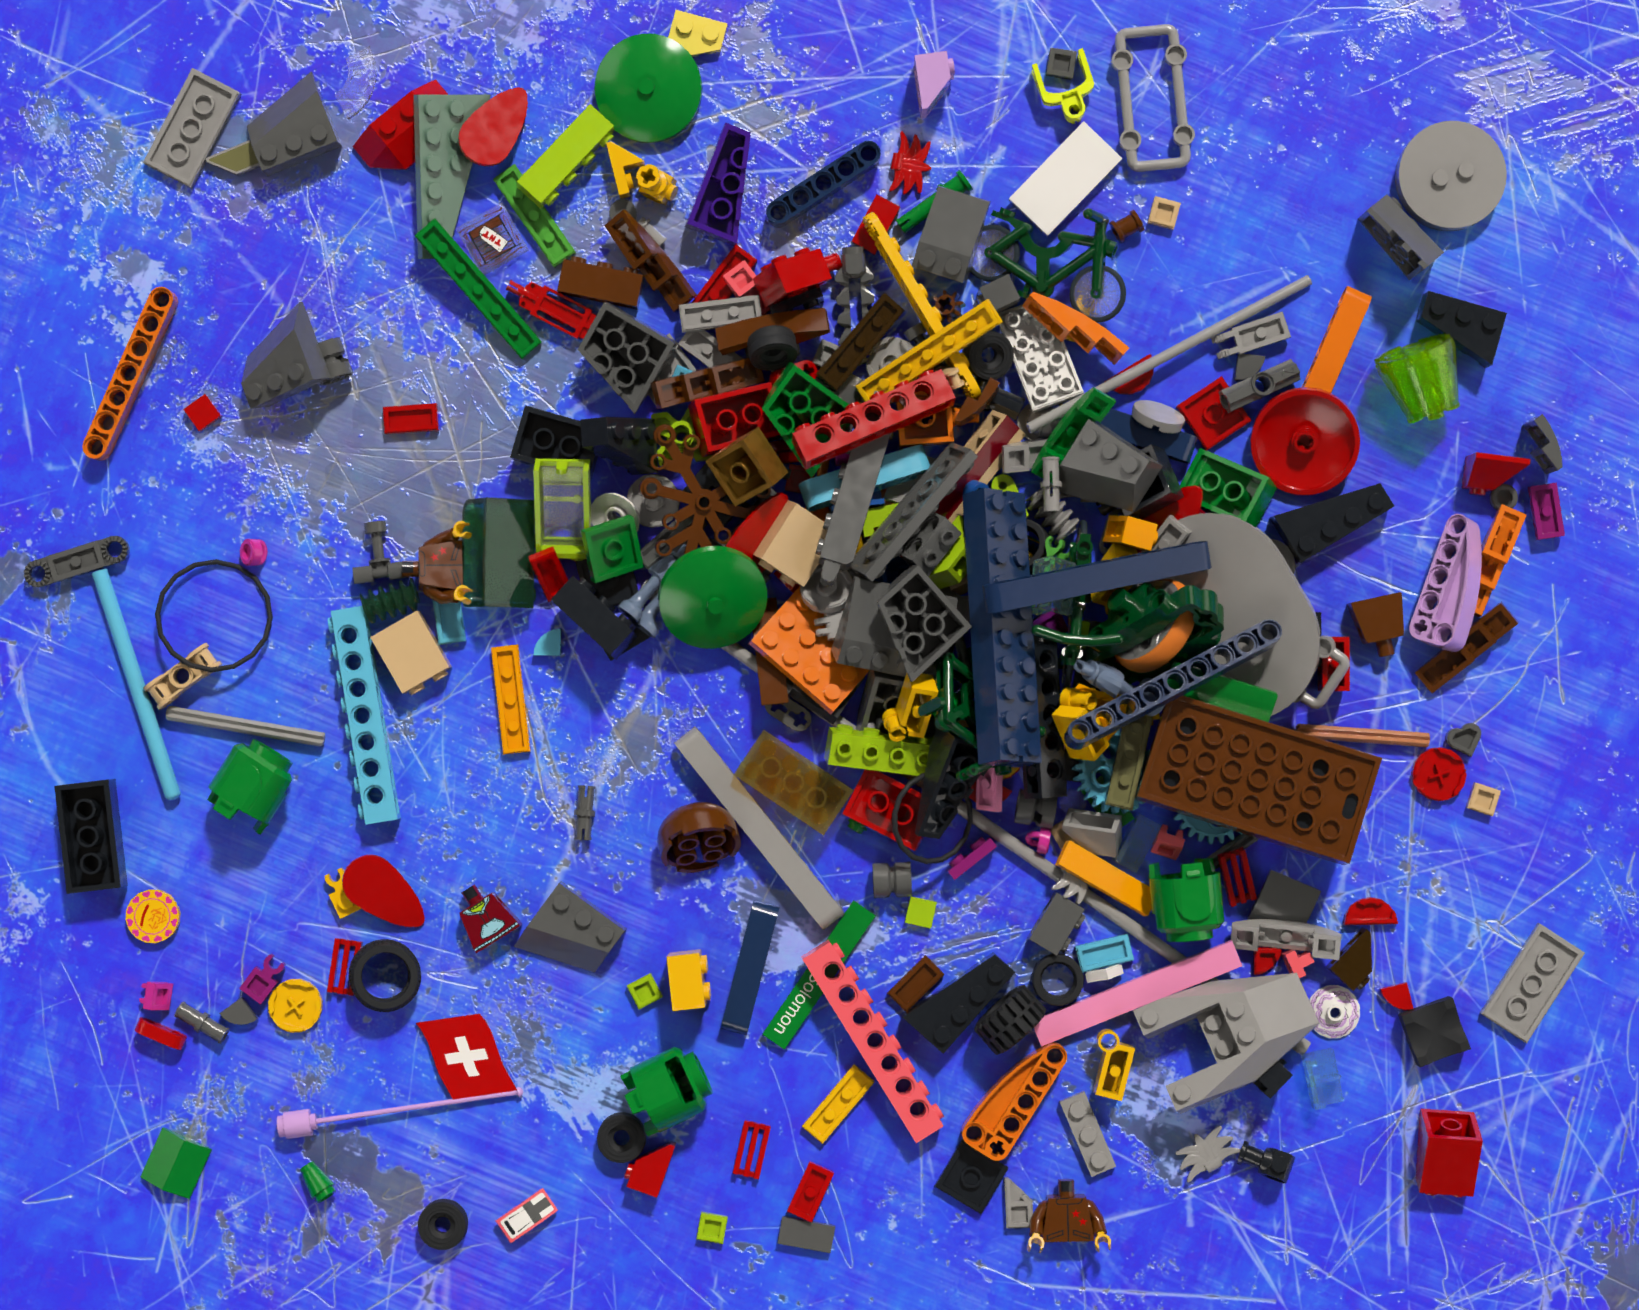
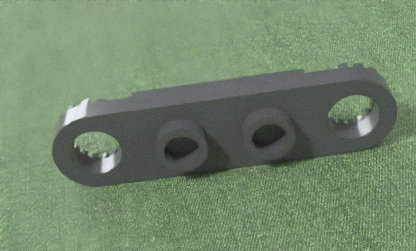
[24,536,130,587]

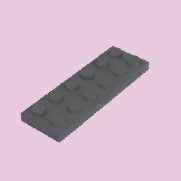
[850,442,978,582]

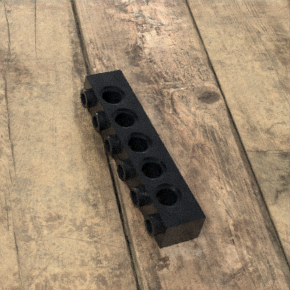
[1022,635,1067,799]

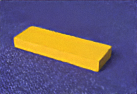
[802,1064,875,1144]

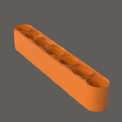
[82,287,178,461]

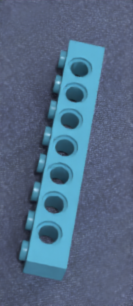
[328,606,401,825]

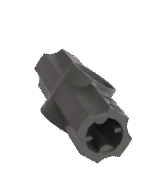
[1218,359,1301,413]

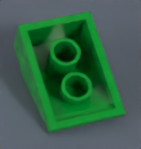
[1180,448,1277,528]

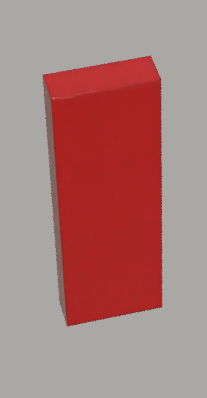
[692,244,757,303]

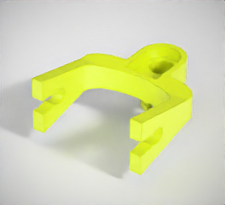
[1031,48,1094,124]

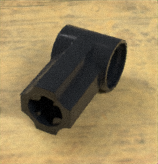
[976,377,1025,421]

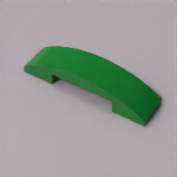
[1031,387,1116,484]

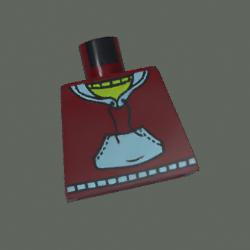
[459,884,522,953]

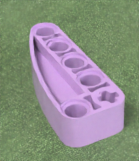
[1409,514,1482,652]

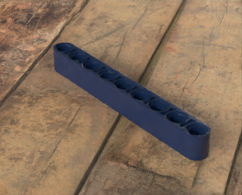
[982,541,1212,613]
[1064,619,1282,750]

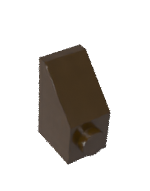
[1326,927,1372,991]

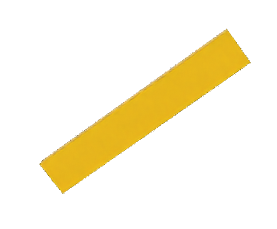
[855,299,1003,402]

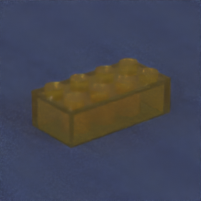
[733,729,854,835]

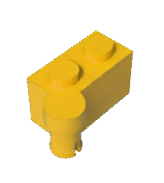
[882,673,938,742]
[1051,688,1110,761]

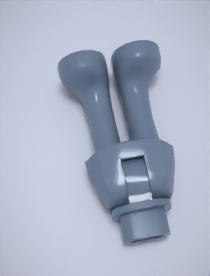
[618,544,686,638]
[1074,659,1165,717]

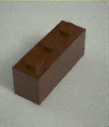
[557,256,645,310]

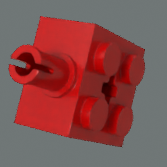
[753,247,842,308]

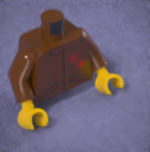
[402,521,473,605]
[1026,1179,1111,1253]

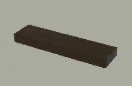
[815,293,905,392]

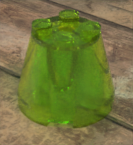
[1374,334,1460,423]

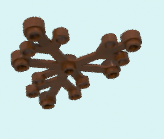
[639,424,771,556]

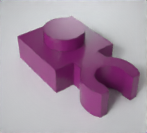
[239,954,286,1005]

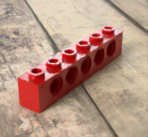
[792,369,956,470]

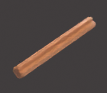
[1296,724,1430,747]

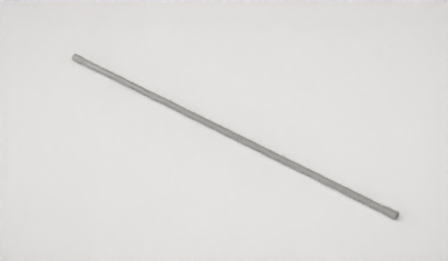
[640,579,1311,1056]

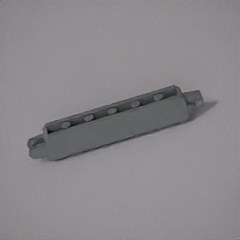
[815,391,891,588]

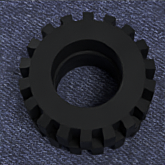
[974,985,1046,1055]

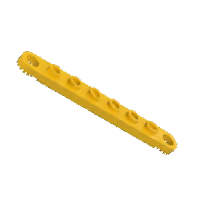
[862,212,982,400]

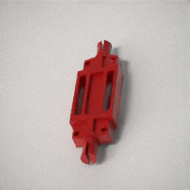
[506,280,596,340]

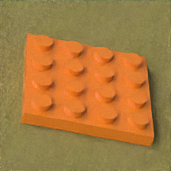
[749,586,870,715]

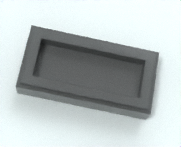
[777,1215,835,1253]

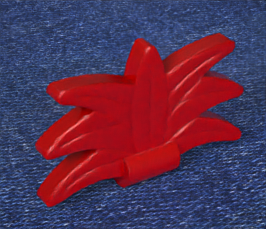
[889,131,931,195]

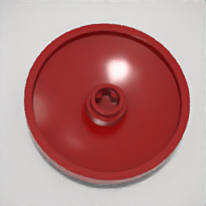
[1251,387,1360,495]

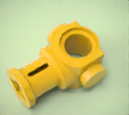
[636,164,678,206]

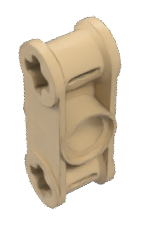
[143,642,223,710]

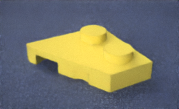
[668,10,728,57]

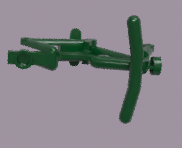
[918,647,1046,782]

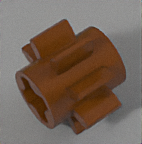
[933,290,966,323]

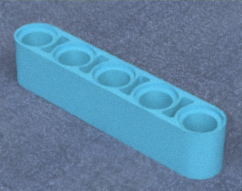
[798,445,930,512]

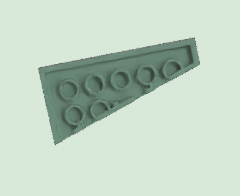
[414,95,491,259]

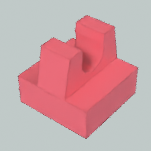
[1150,824,1185,860]
[1281,949,1314,978]

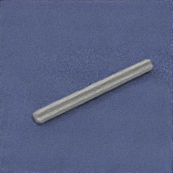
[166,706,325,747]

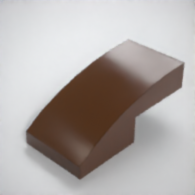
[955,377,1000,427]

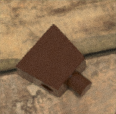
[1347,592,1404,657]

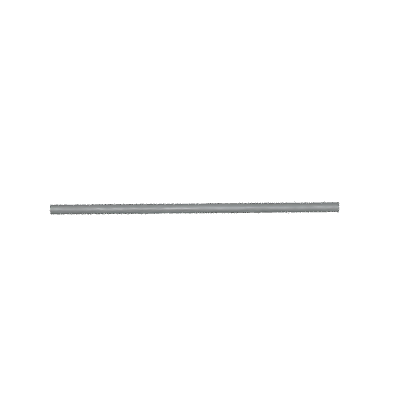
[1026,275,1312,433]

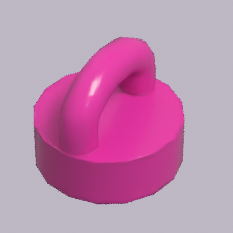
[240,539,268,566]
[1025,827,1051,854]

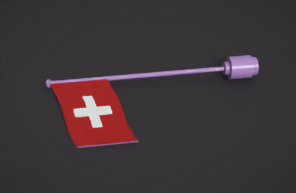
[277,1014,523,1139]

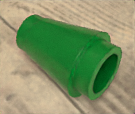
[300,1161,336,1203]

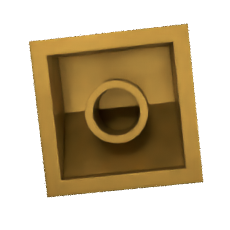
[705,427,788,507]

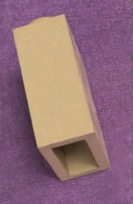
[753,500,828,587]
[370,610,452,696]

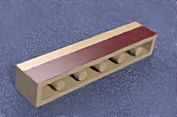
[935,410,1026,523]

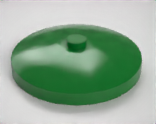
[595,33,703,143]
[658,546,767,649]

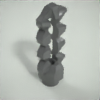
[835,247,875,345]

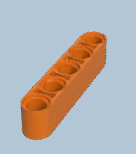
[1302,286,1372,393]

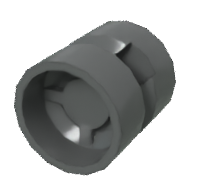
[318,337,354,385]
[1014,789,1058,829]
[872,862,912,898]

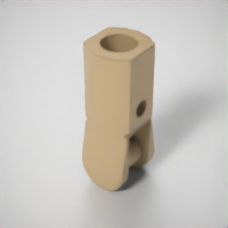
[934,366,965,390]

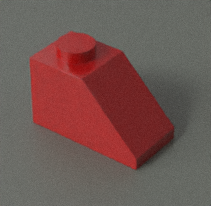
[624,1141,676,1198]

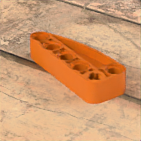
[961,1042,1067,1161]

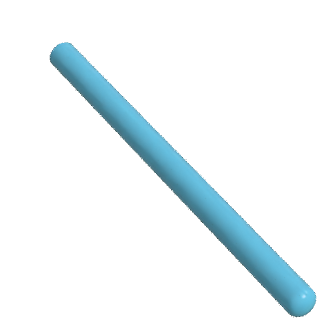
[91,569,181,800]

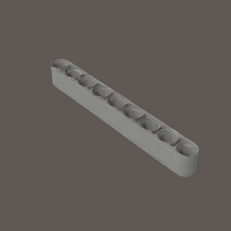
[674,726,845,930]

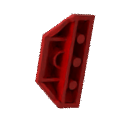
[352,79,448,170]

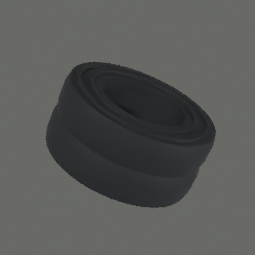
[747,325,798,371]
[962,330,1014,380]
[597,1112,646,1163]
[418,1199,468,1250]

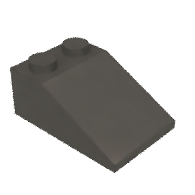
[912,186,991,283]

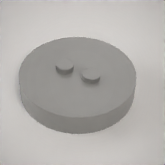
[1395,121,1507,231]

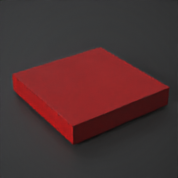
[1176,376,1251,450]

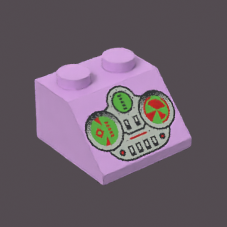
[913,51,955,119]

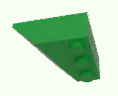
[762,362,851,478]

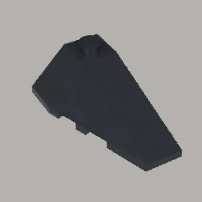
[915,729,988,839]

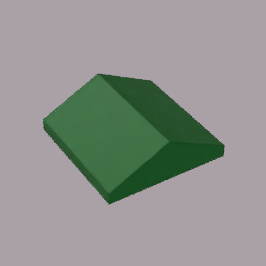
[140,1127,212,1199]

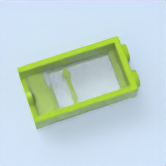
[533,458,591,561]

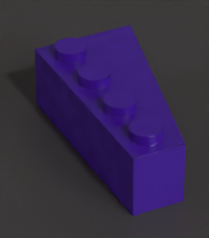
[684,123,751,246]

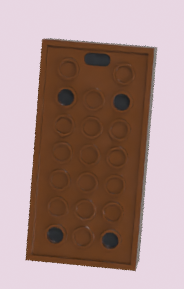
[1135,696,1382,865]

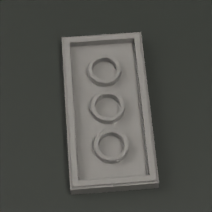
[143,68,241,189]
[1480,923,1585,1043]

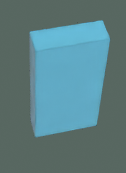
[433,600,467,645]
[1075,933,1134,973]

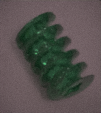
[360,577,420,624]

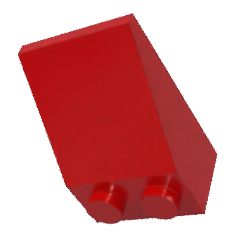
[842,769,923,851]

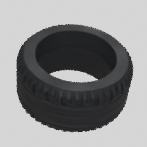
[349,939,421,1012]

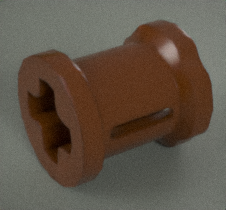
[1109,210,1145,244]

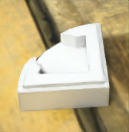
[1085,964,1124,983]

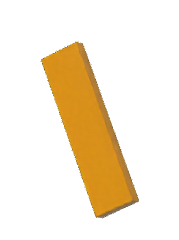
[491,644,531,755]
[1055,840,1152,917]

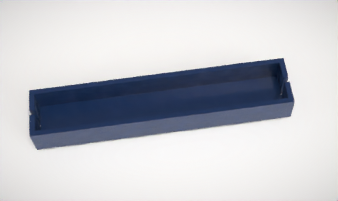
[962,488,1042,767]

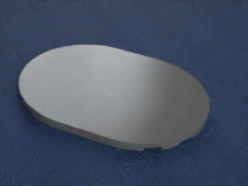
[1131,513,1320,716]

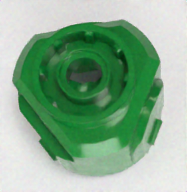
[207,739,293,835]
[1148,858,1224,942]
[620,1047,713,1136]

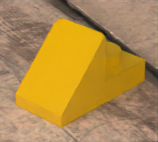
[606,141,645,199]

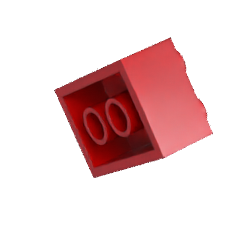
[688,382,782,458]

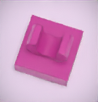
[139,982,173,1010]

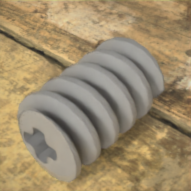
[1025,484,1079,545]

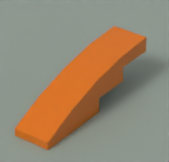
[1022,292,1129,365]
[1474,504,1526,617]

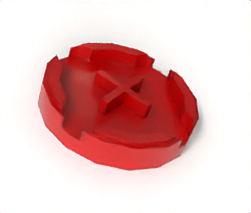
[1411,747,1467,801]

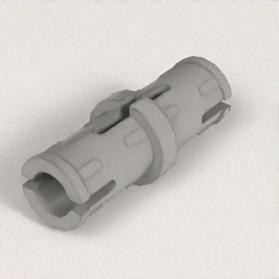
[1040,457,1062,513]

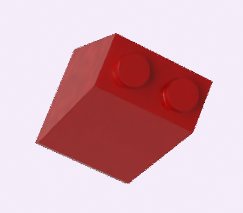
[1415,1108,1483,1197]

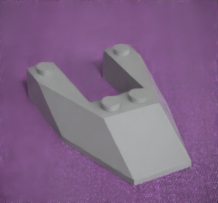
[1133,973,1320,1114]

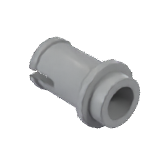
[638,217,667,246]

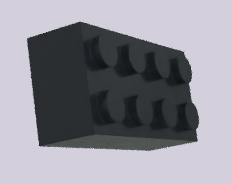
[54,779,128,894]

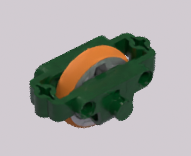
[1084,579,1224,684]

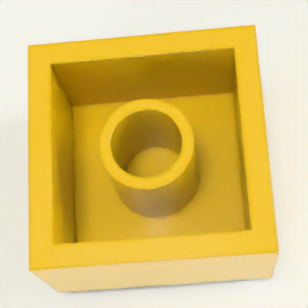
[667,949,711,1011]

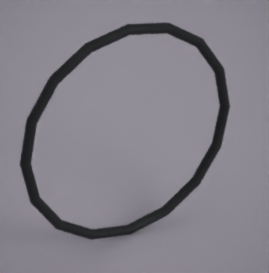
[155,559,273,672]

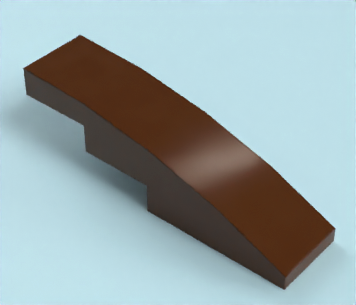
[604,210,697,312]
[715,308,830,356]
[651,357,765,409]
[753,598,789,706]
[1415,601,1519,693]

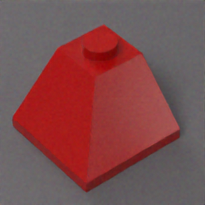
[1462,452,1531,496]

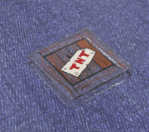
[455,203,529,275]

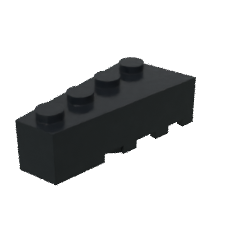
[1270,483,1394,564]
[902,952,1015,1054]

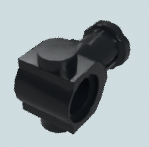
[1237,1141,1295,1184]

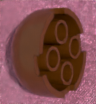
[657,802,741,873]

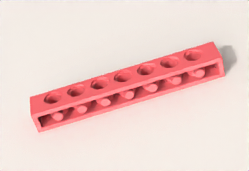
[801,939,944,1143]

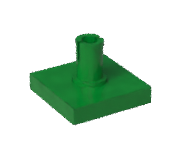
[581,515,644,583]

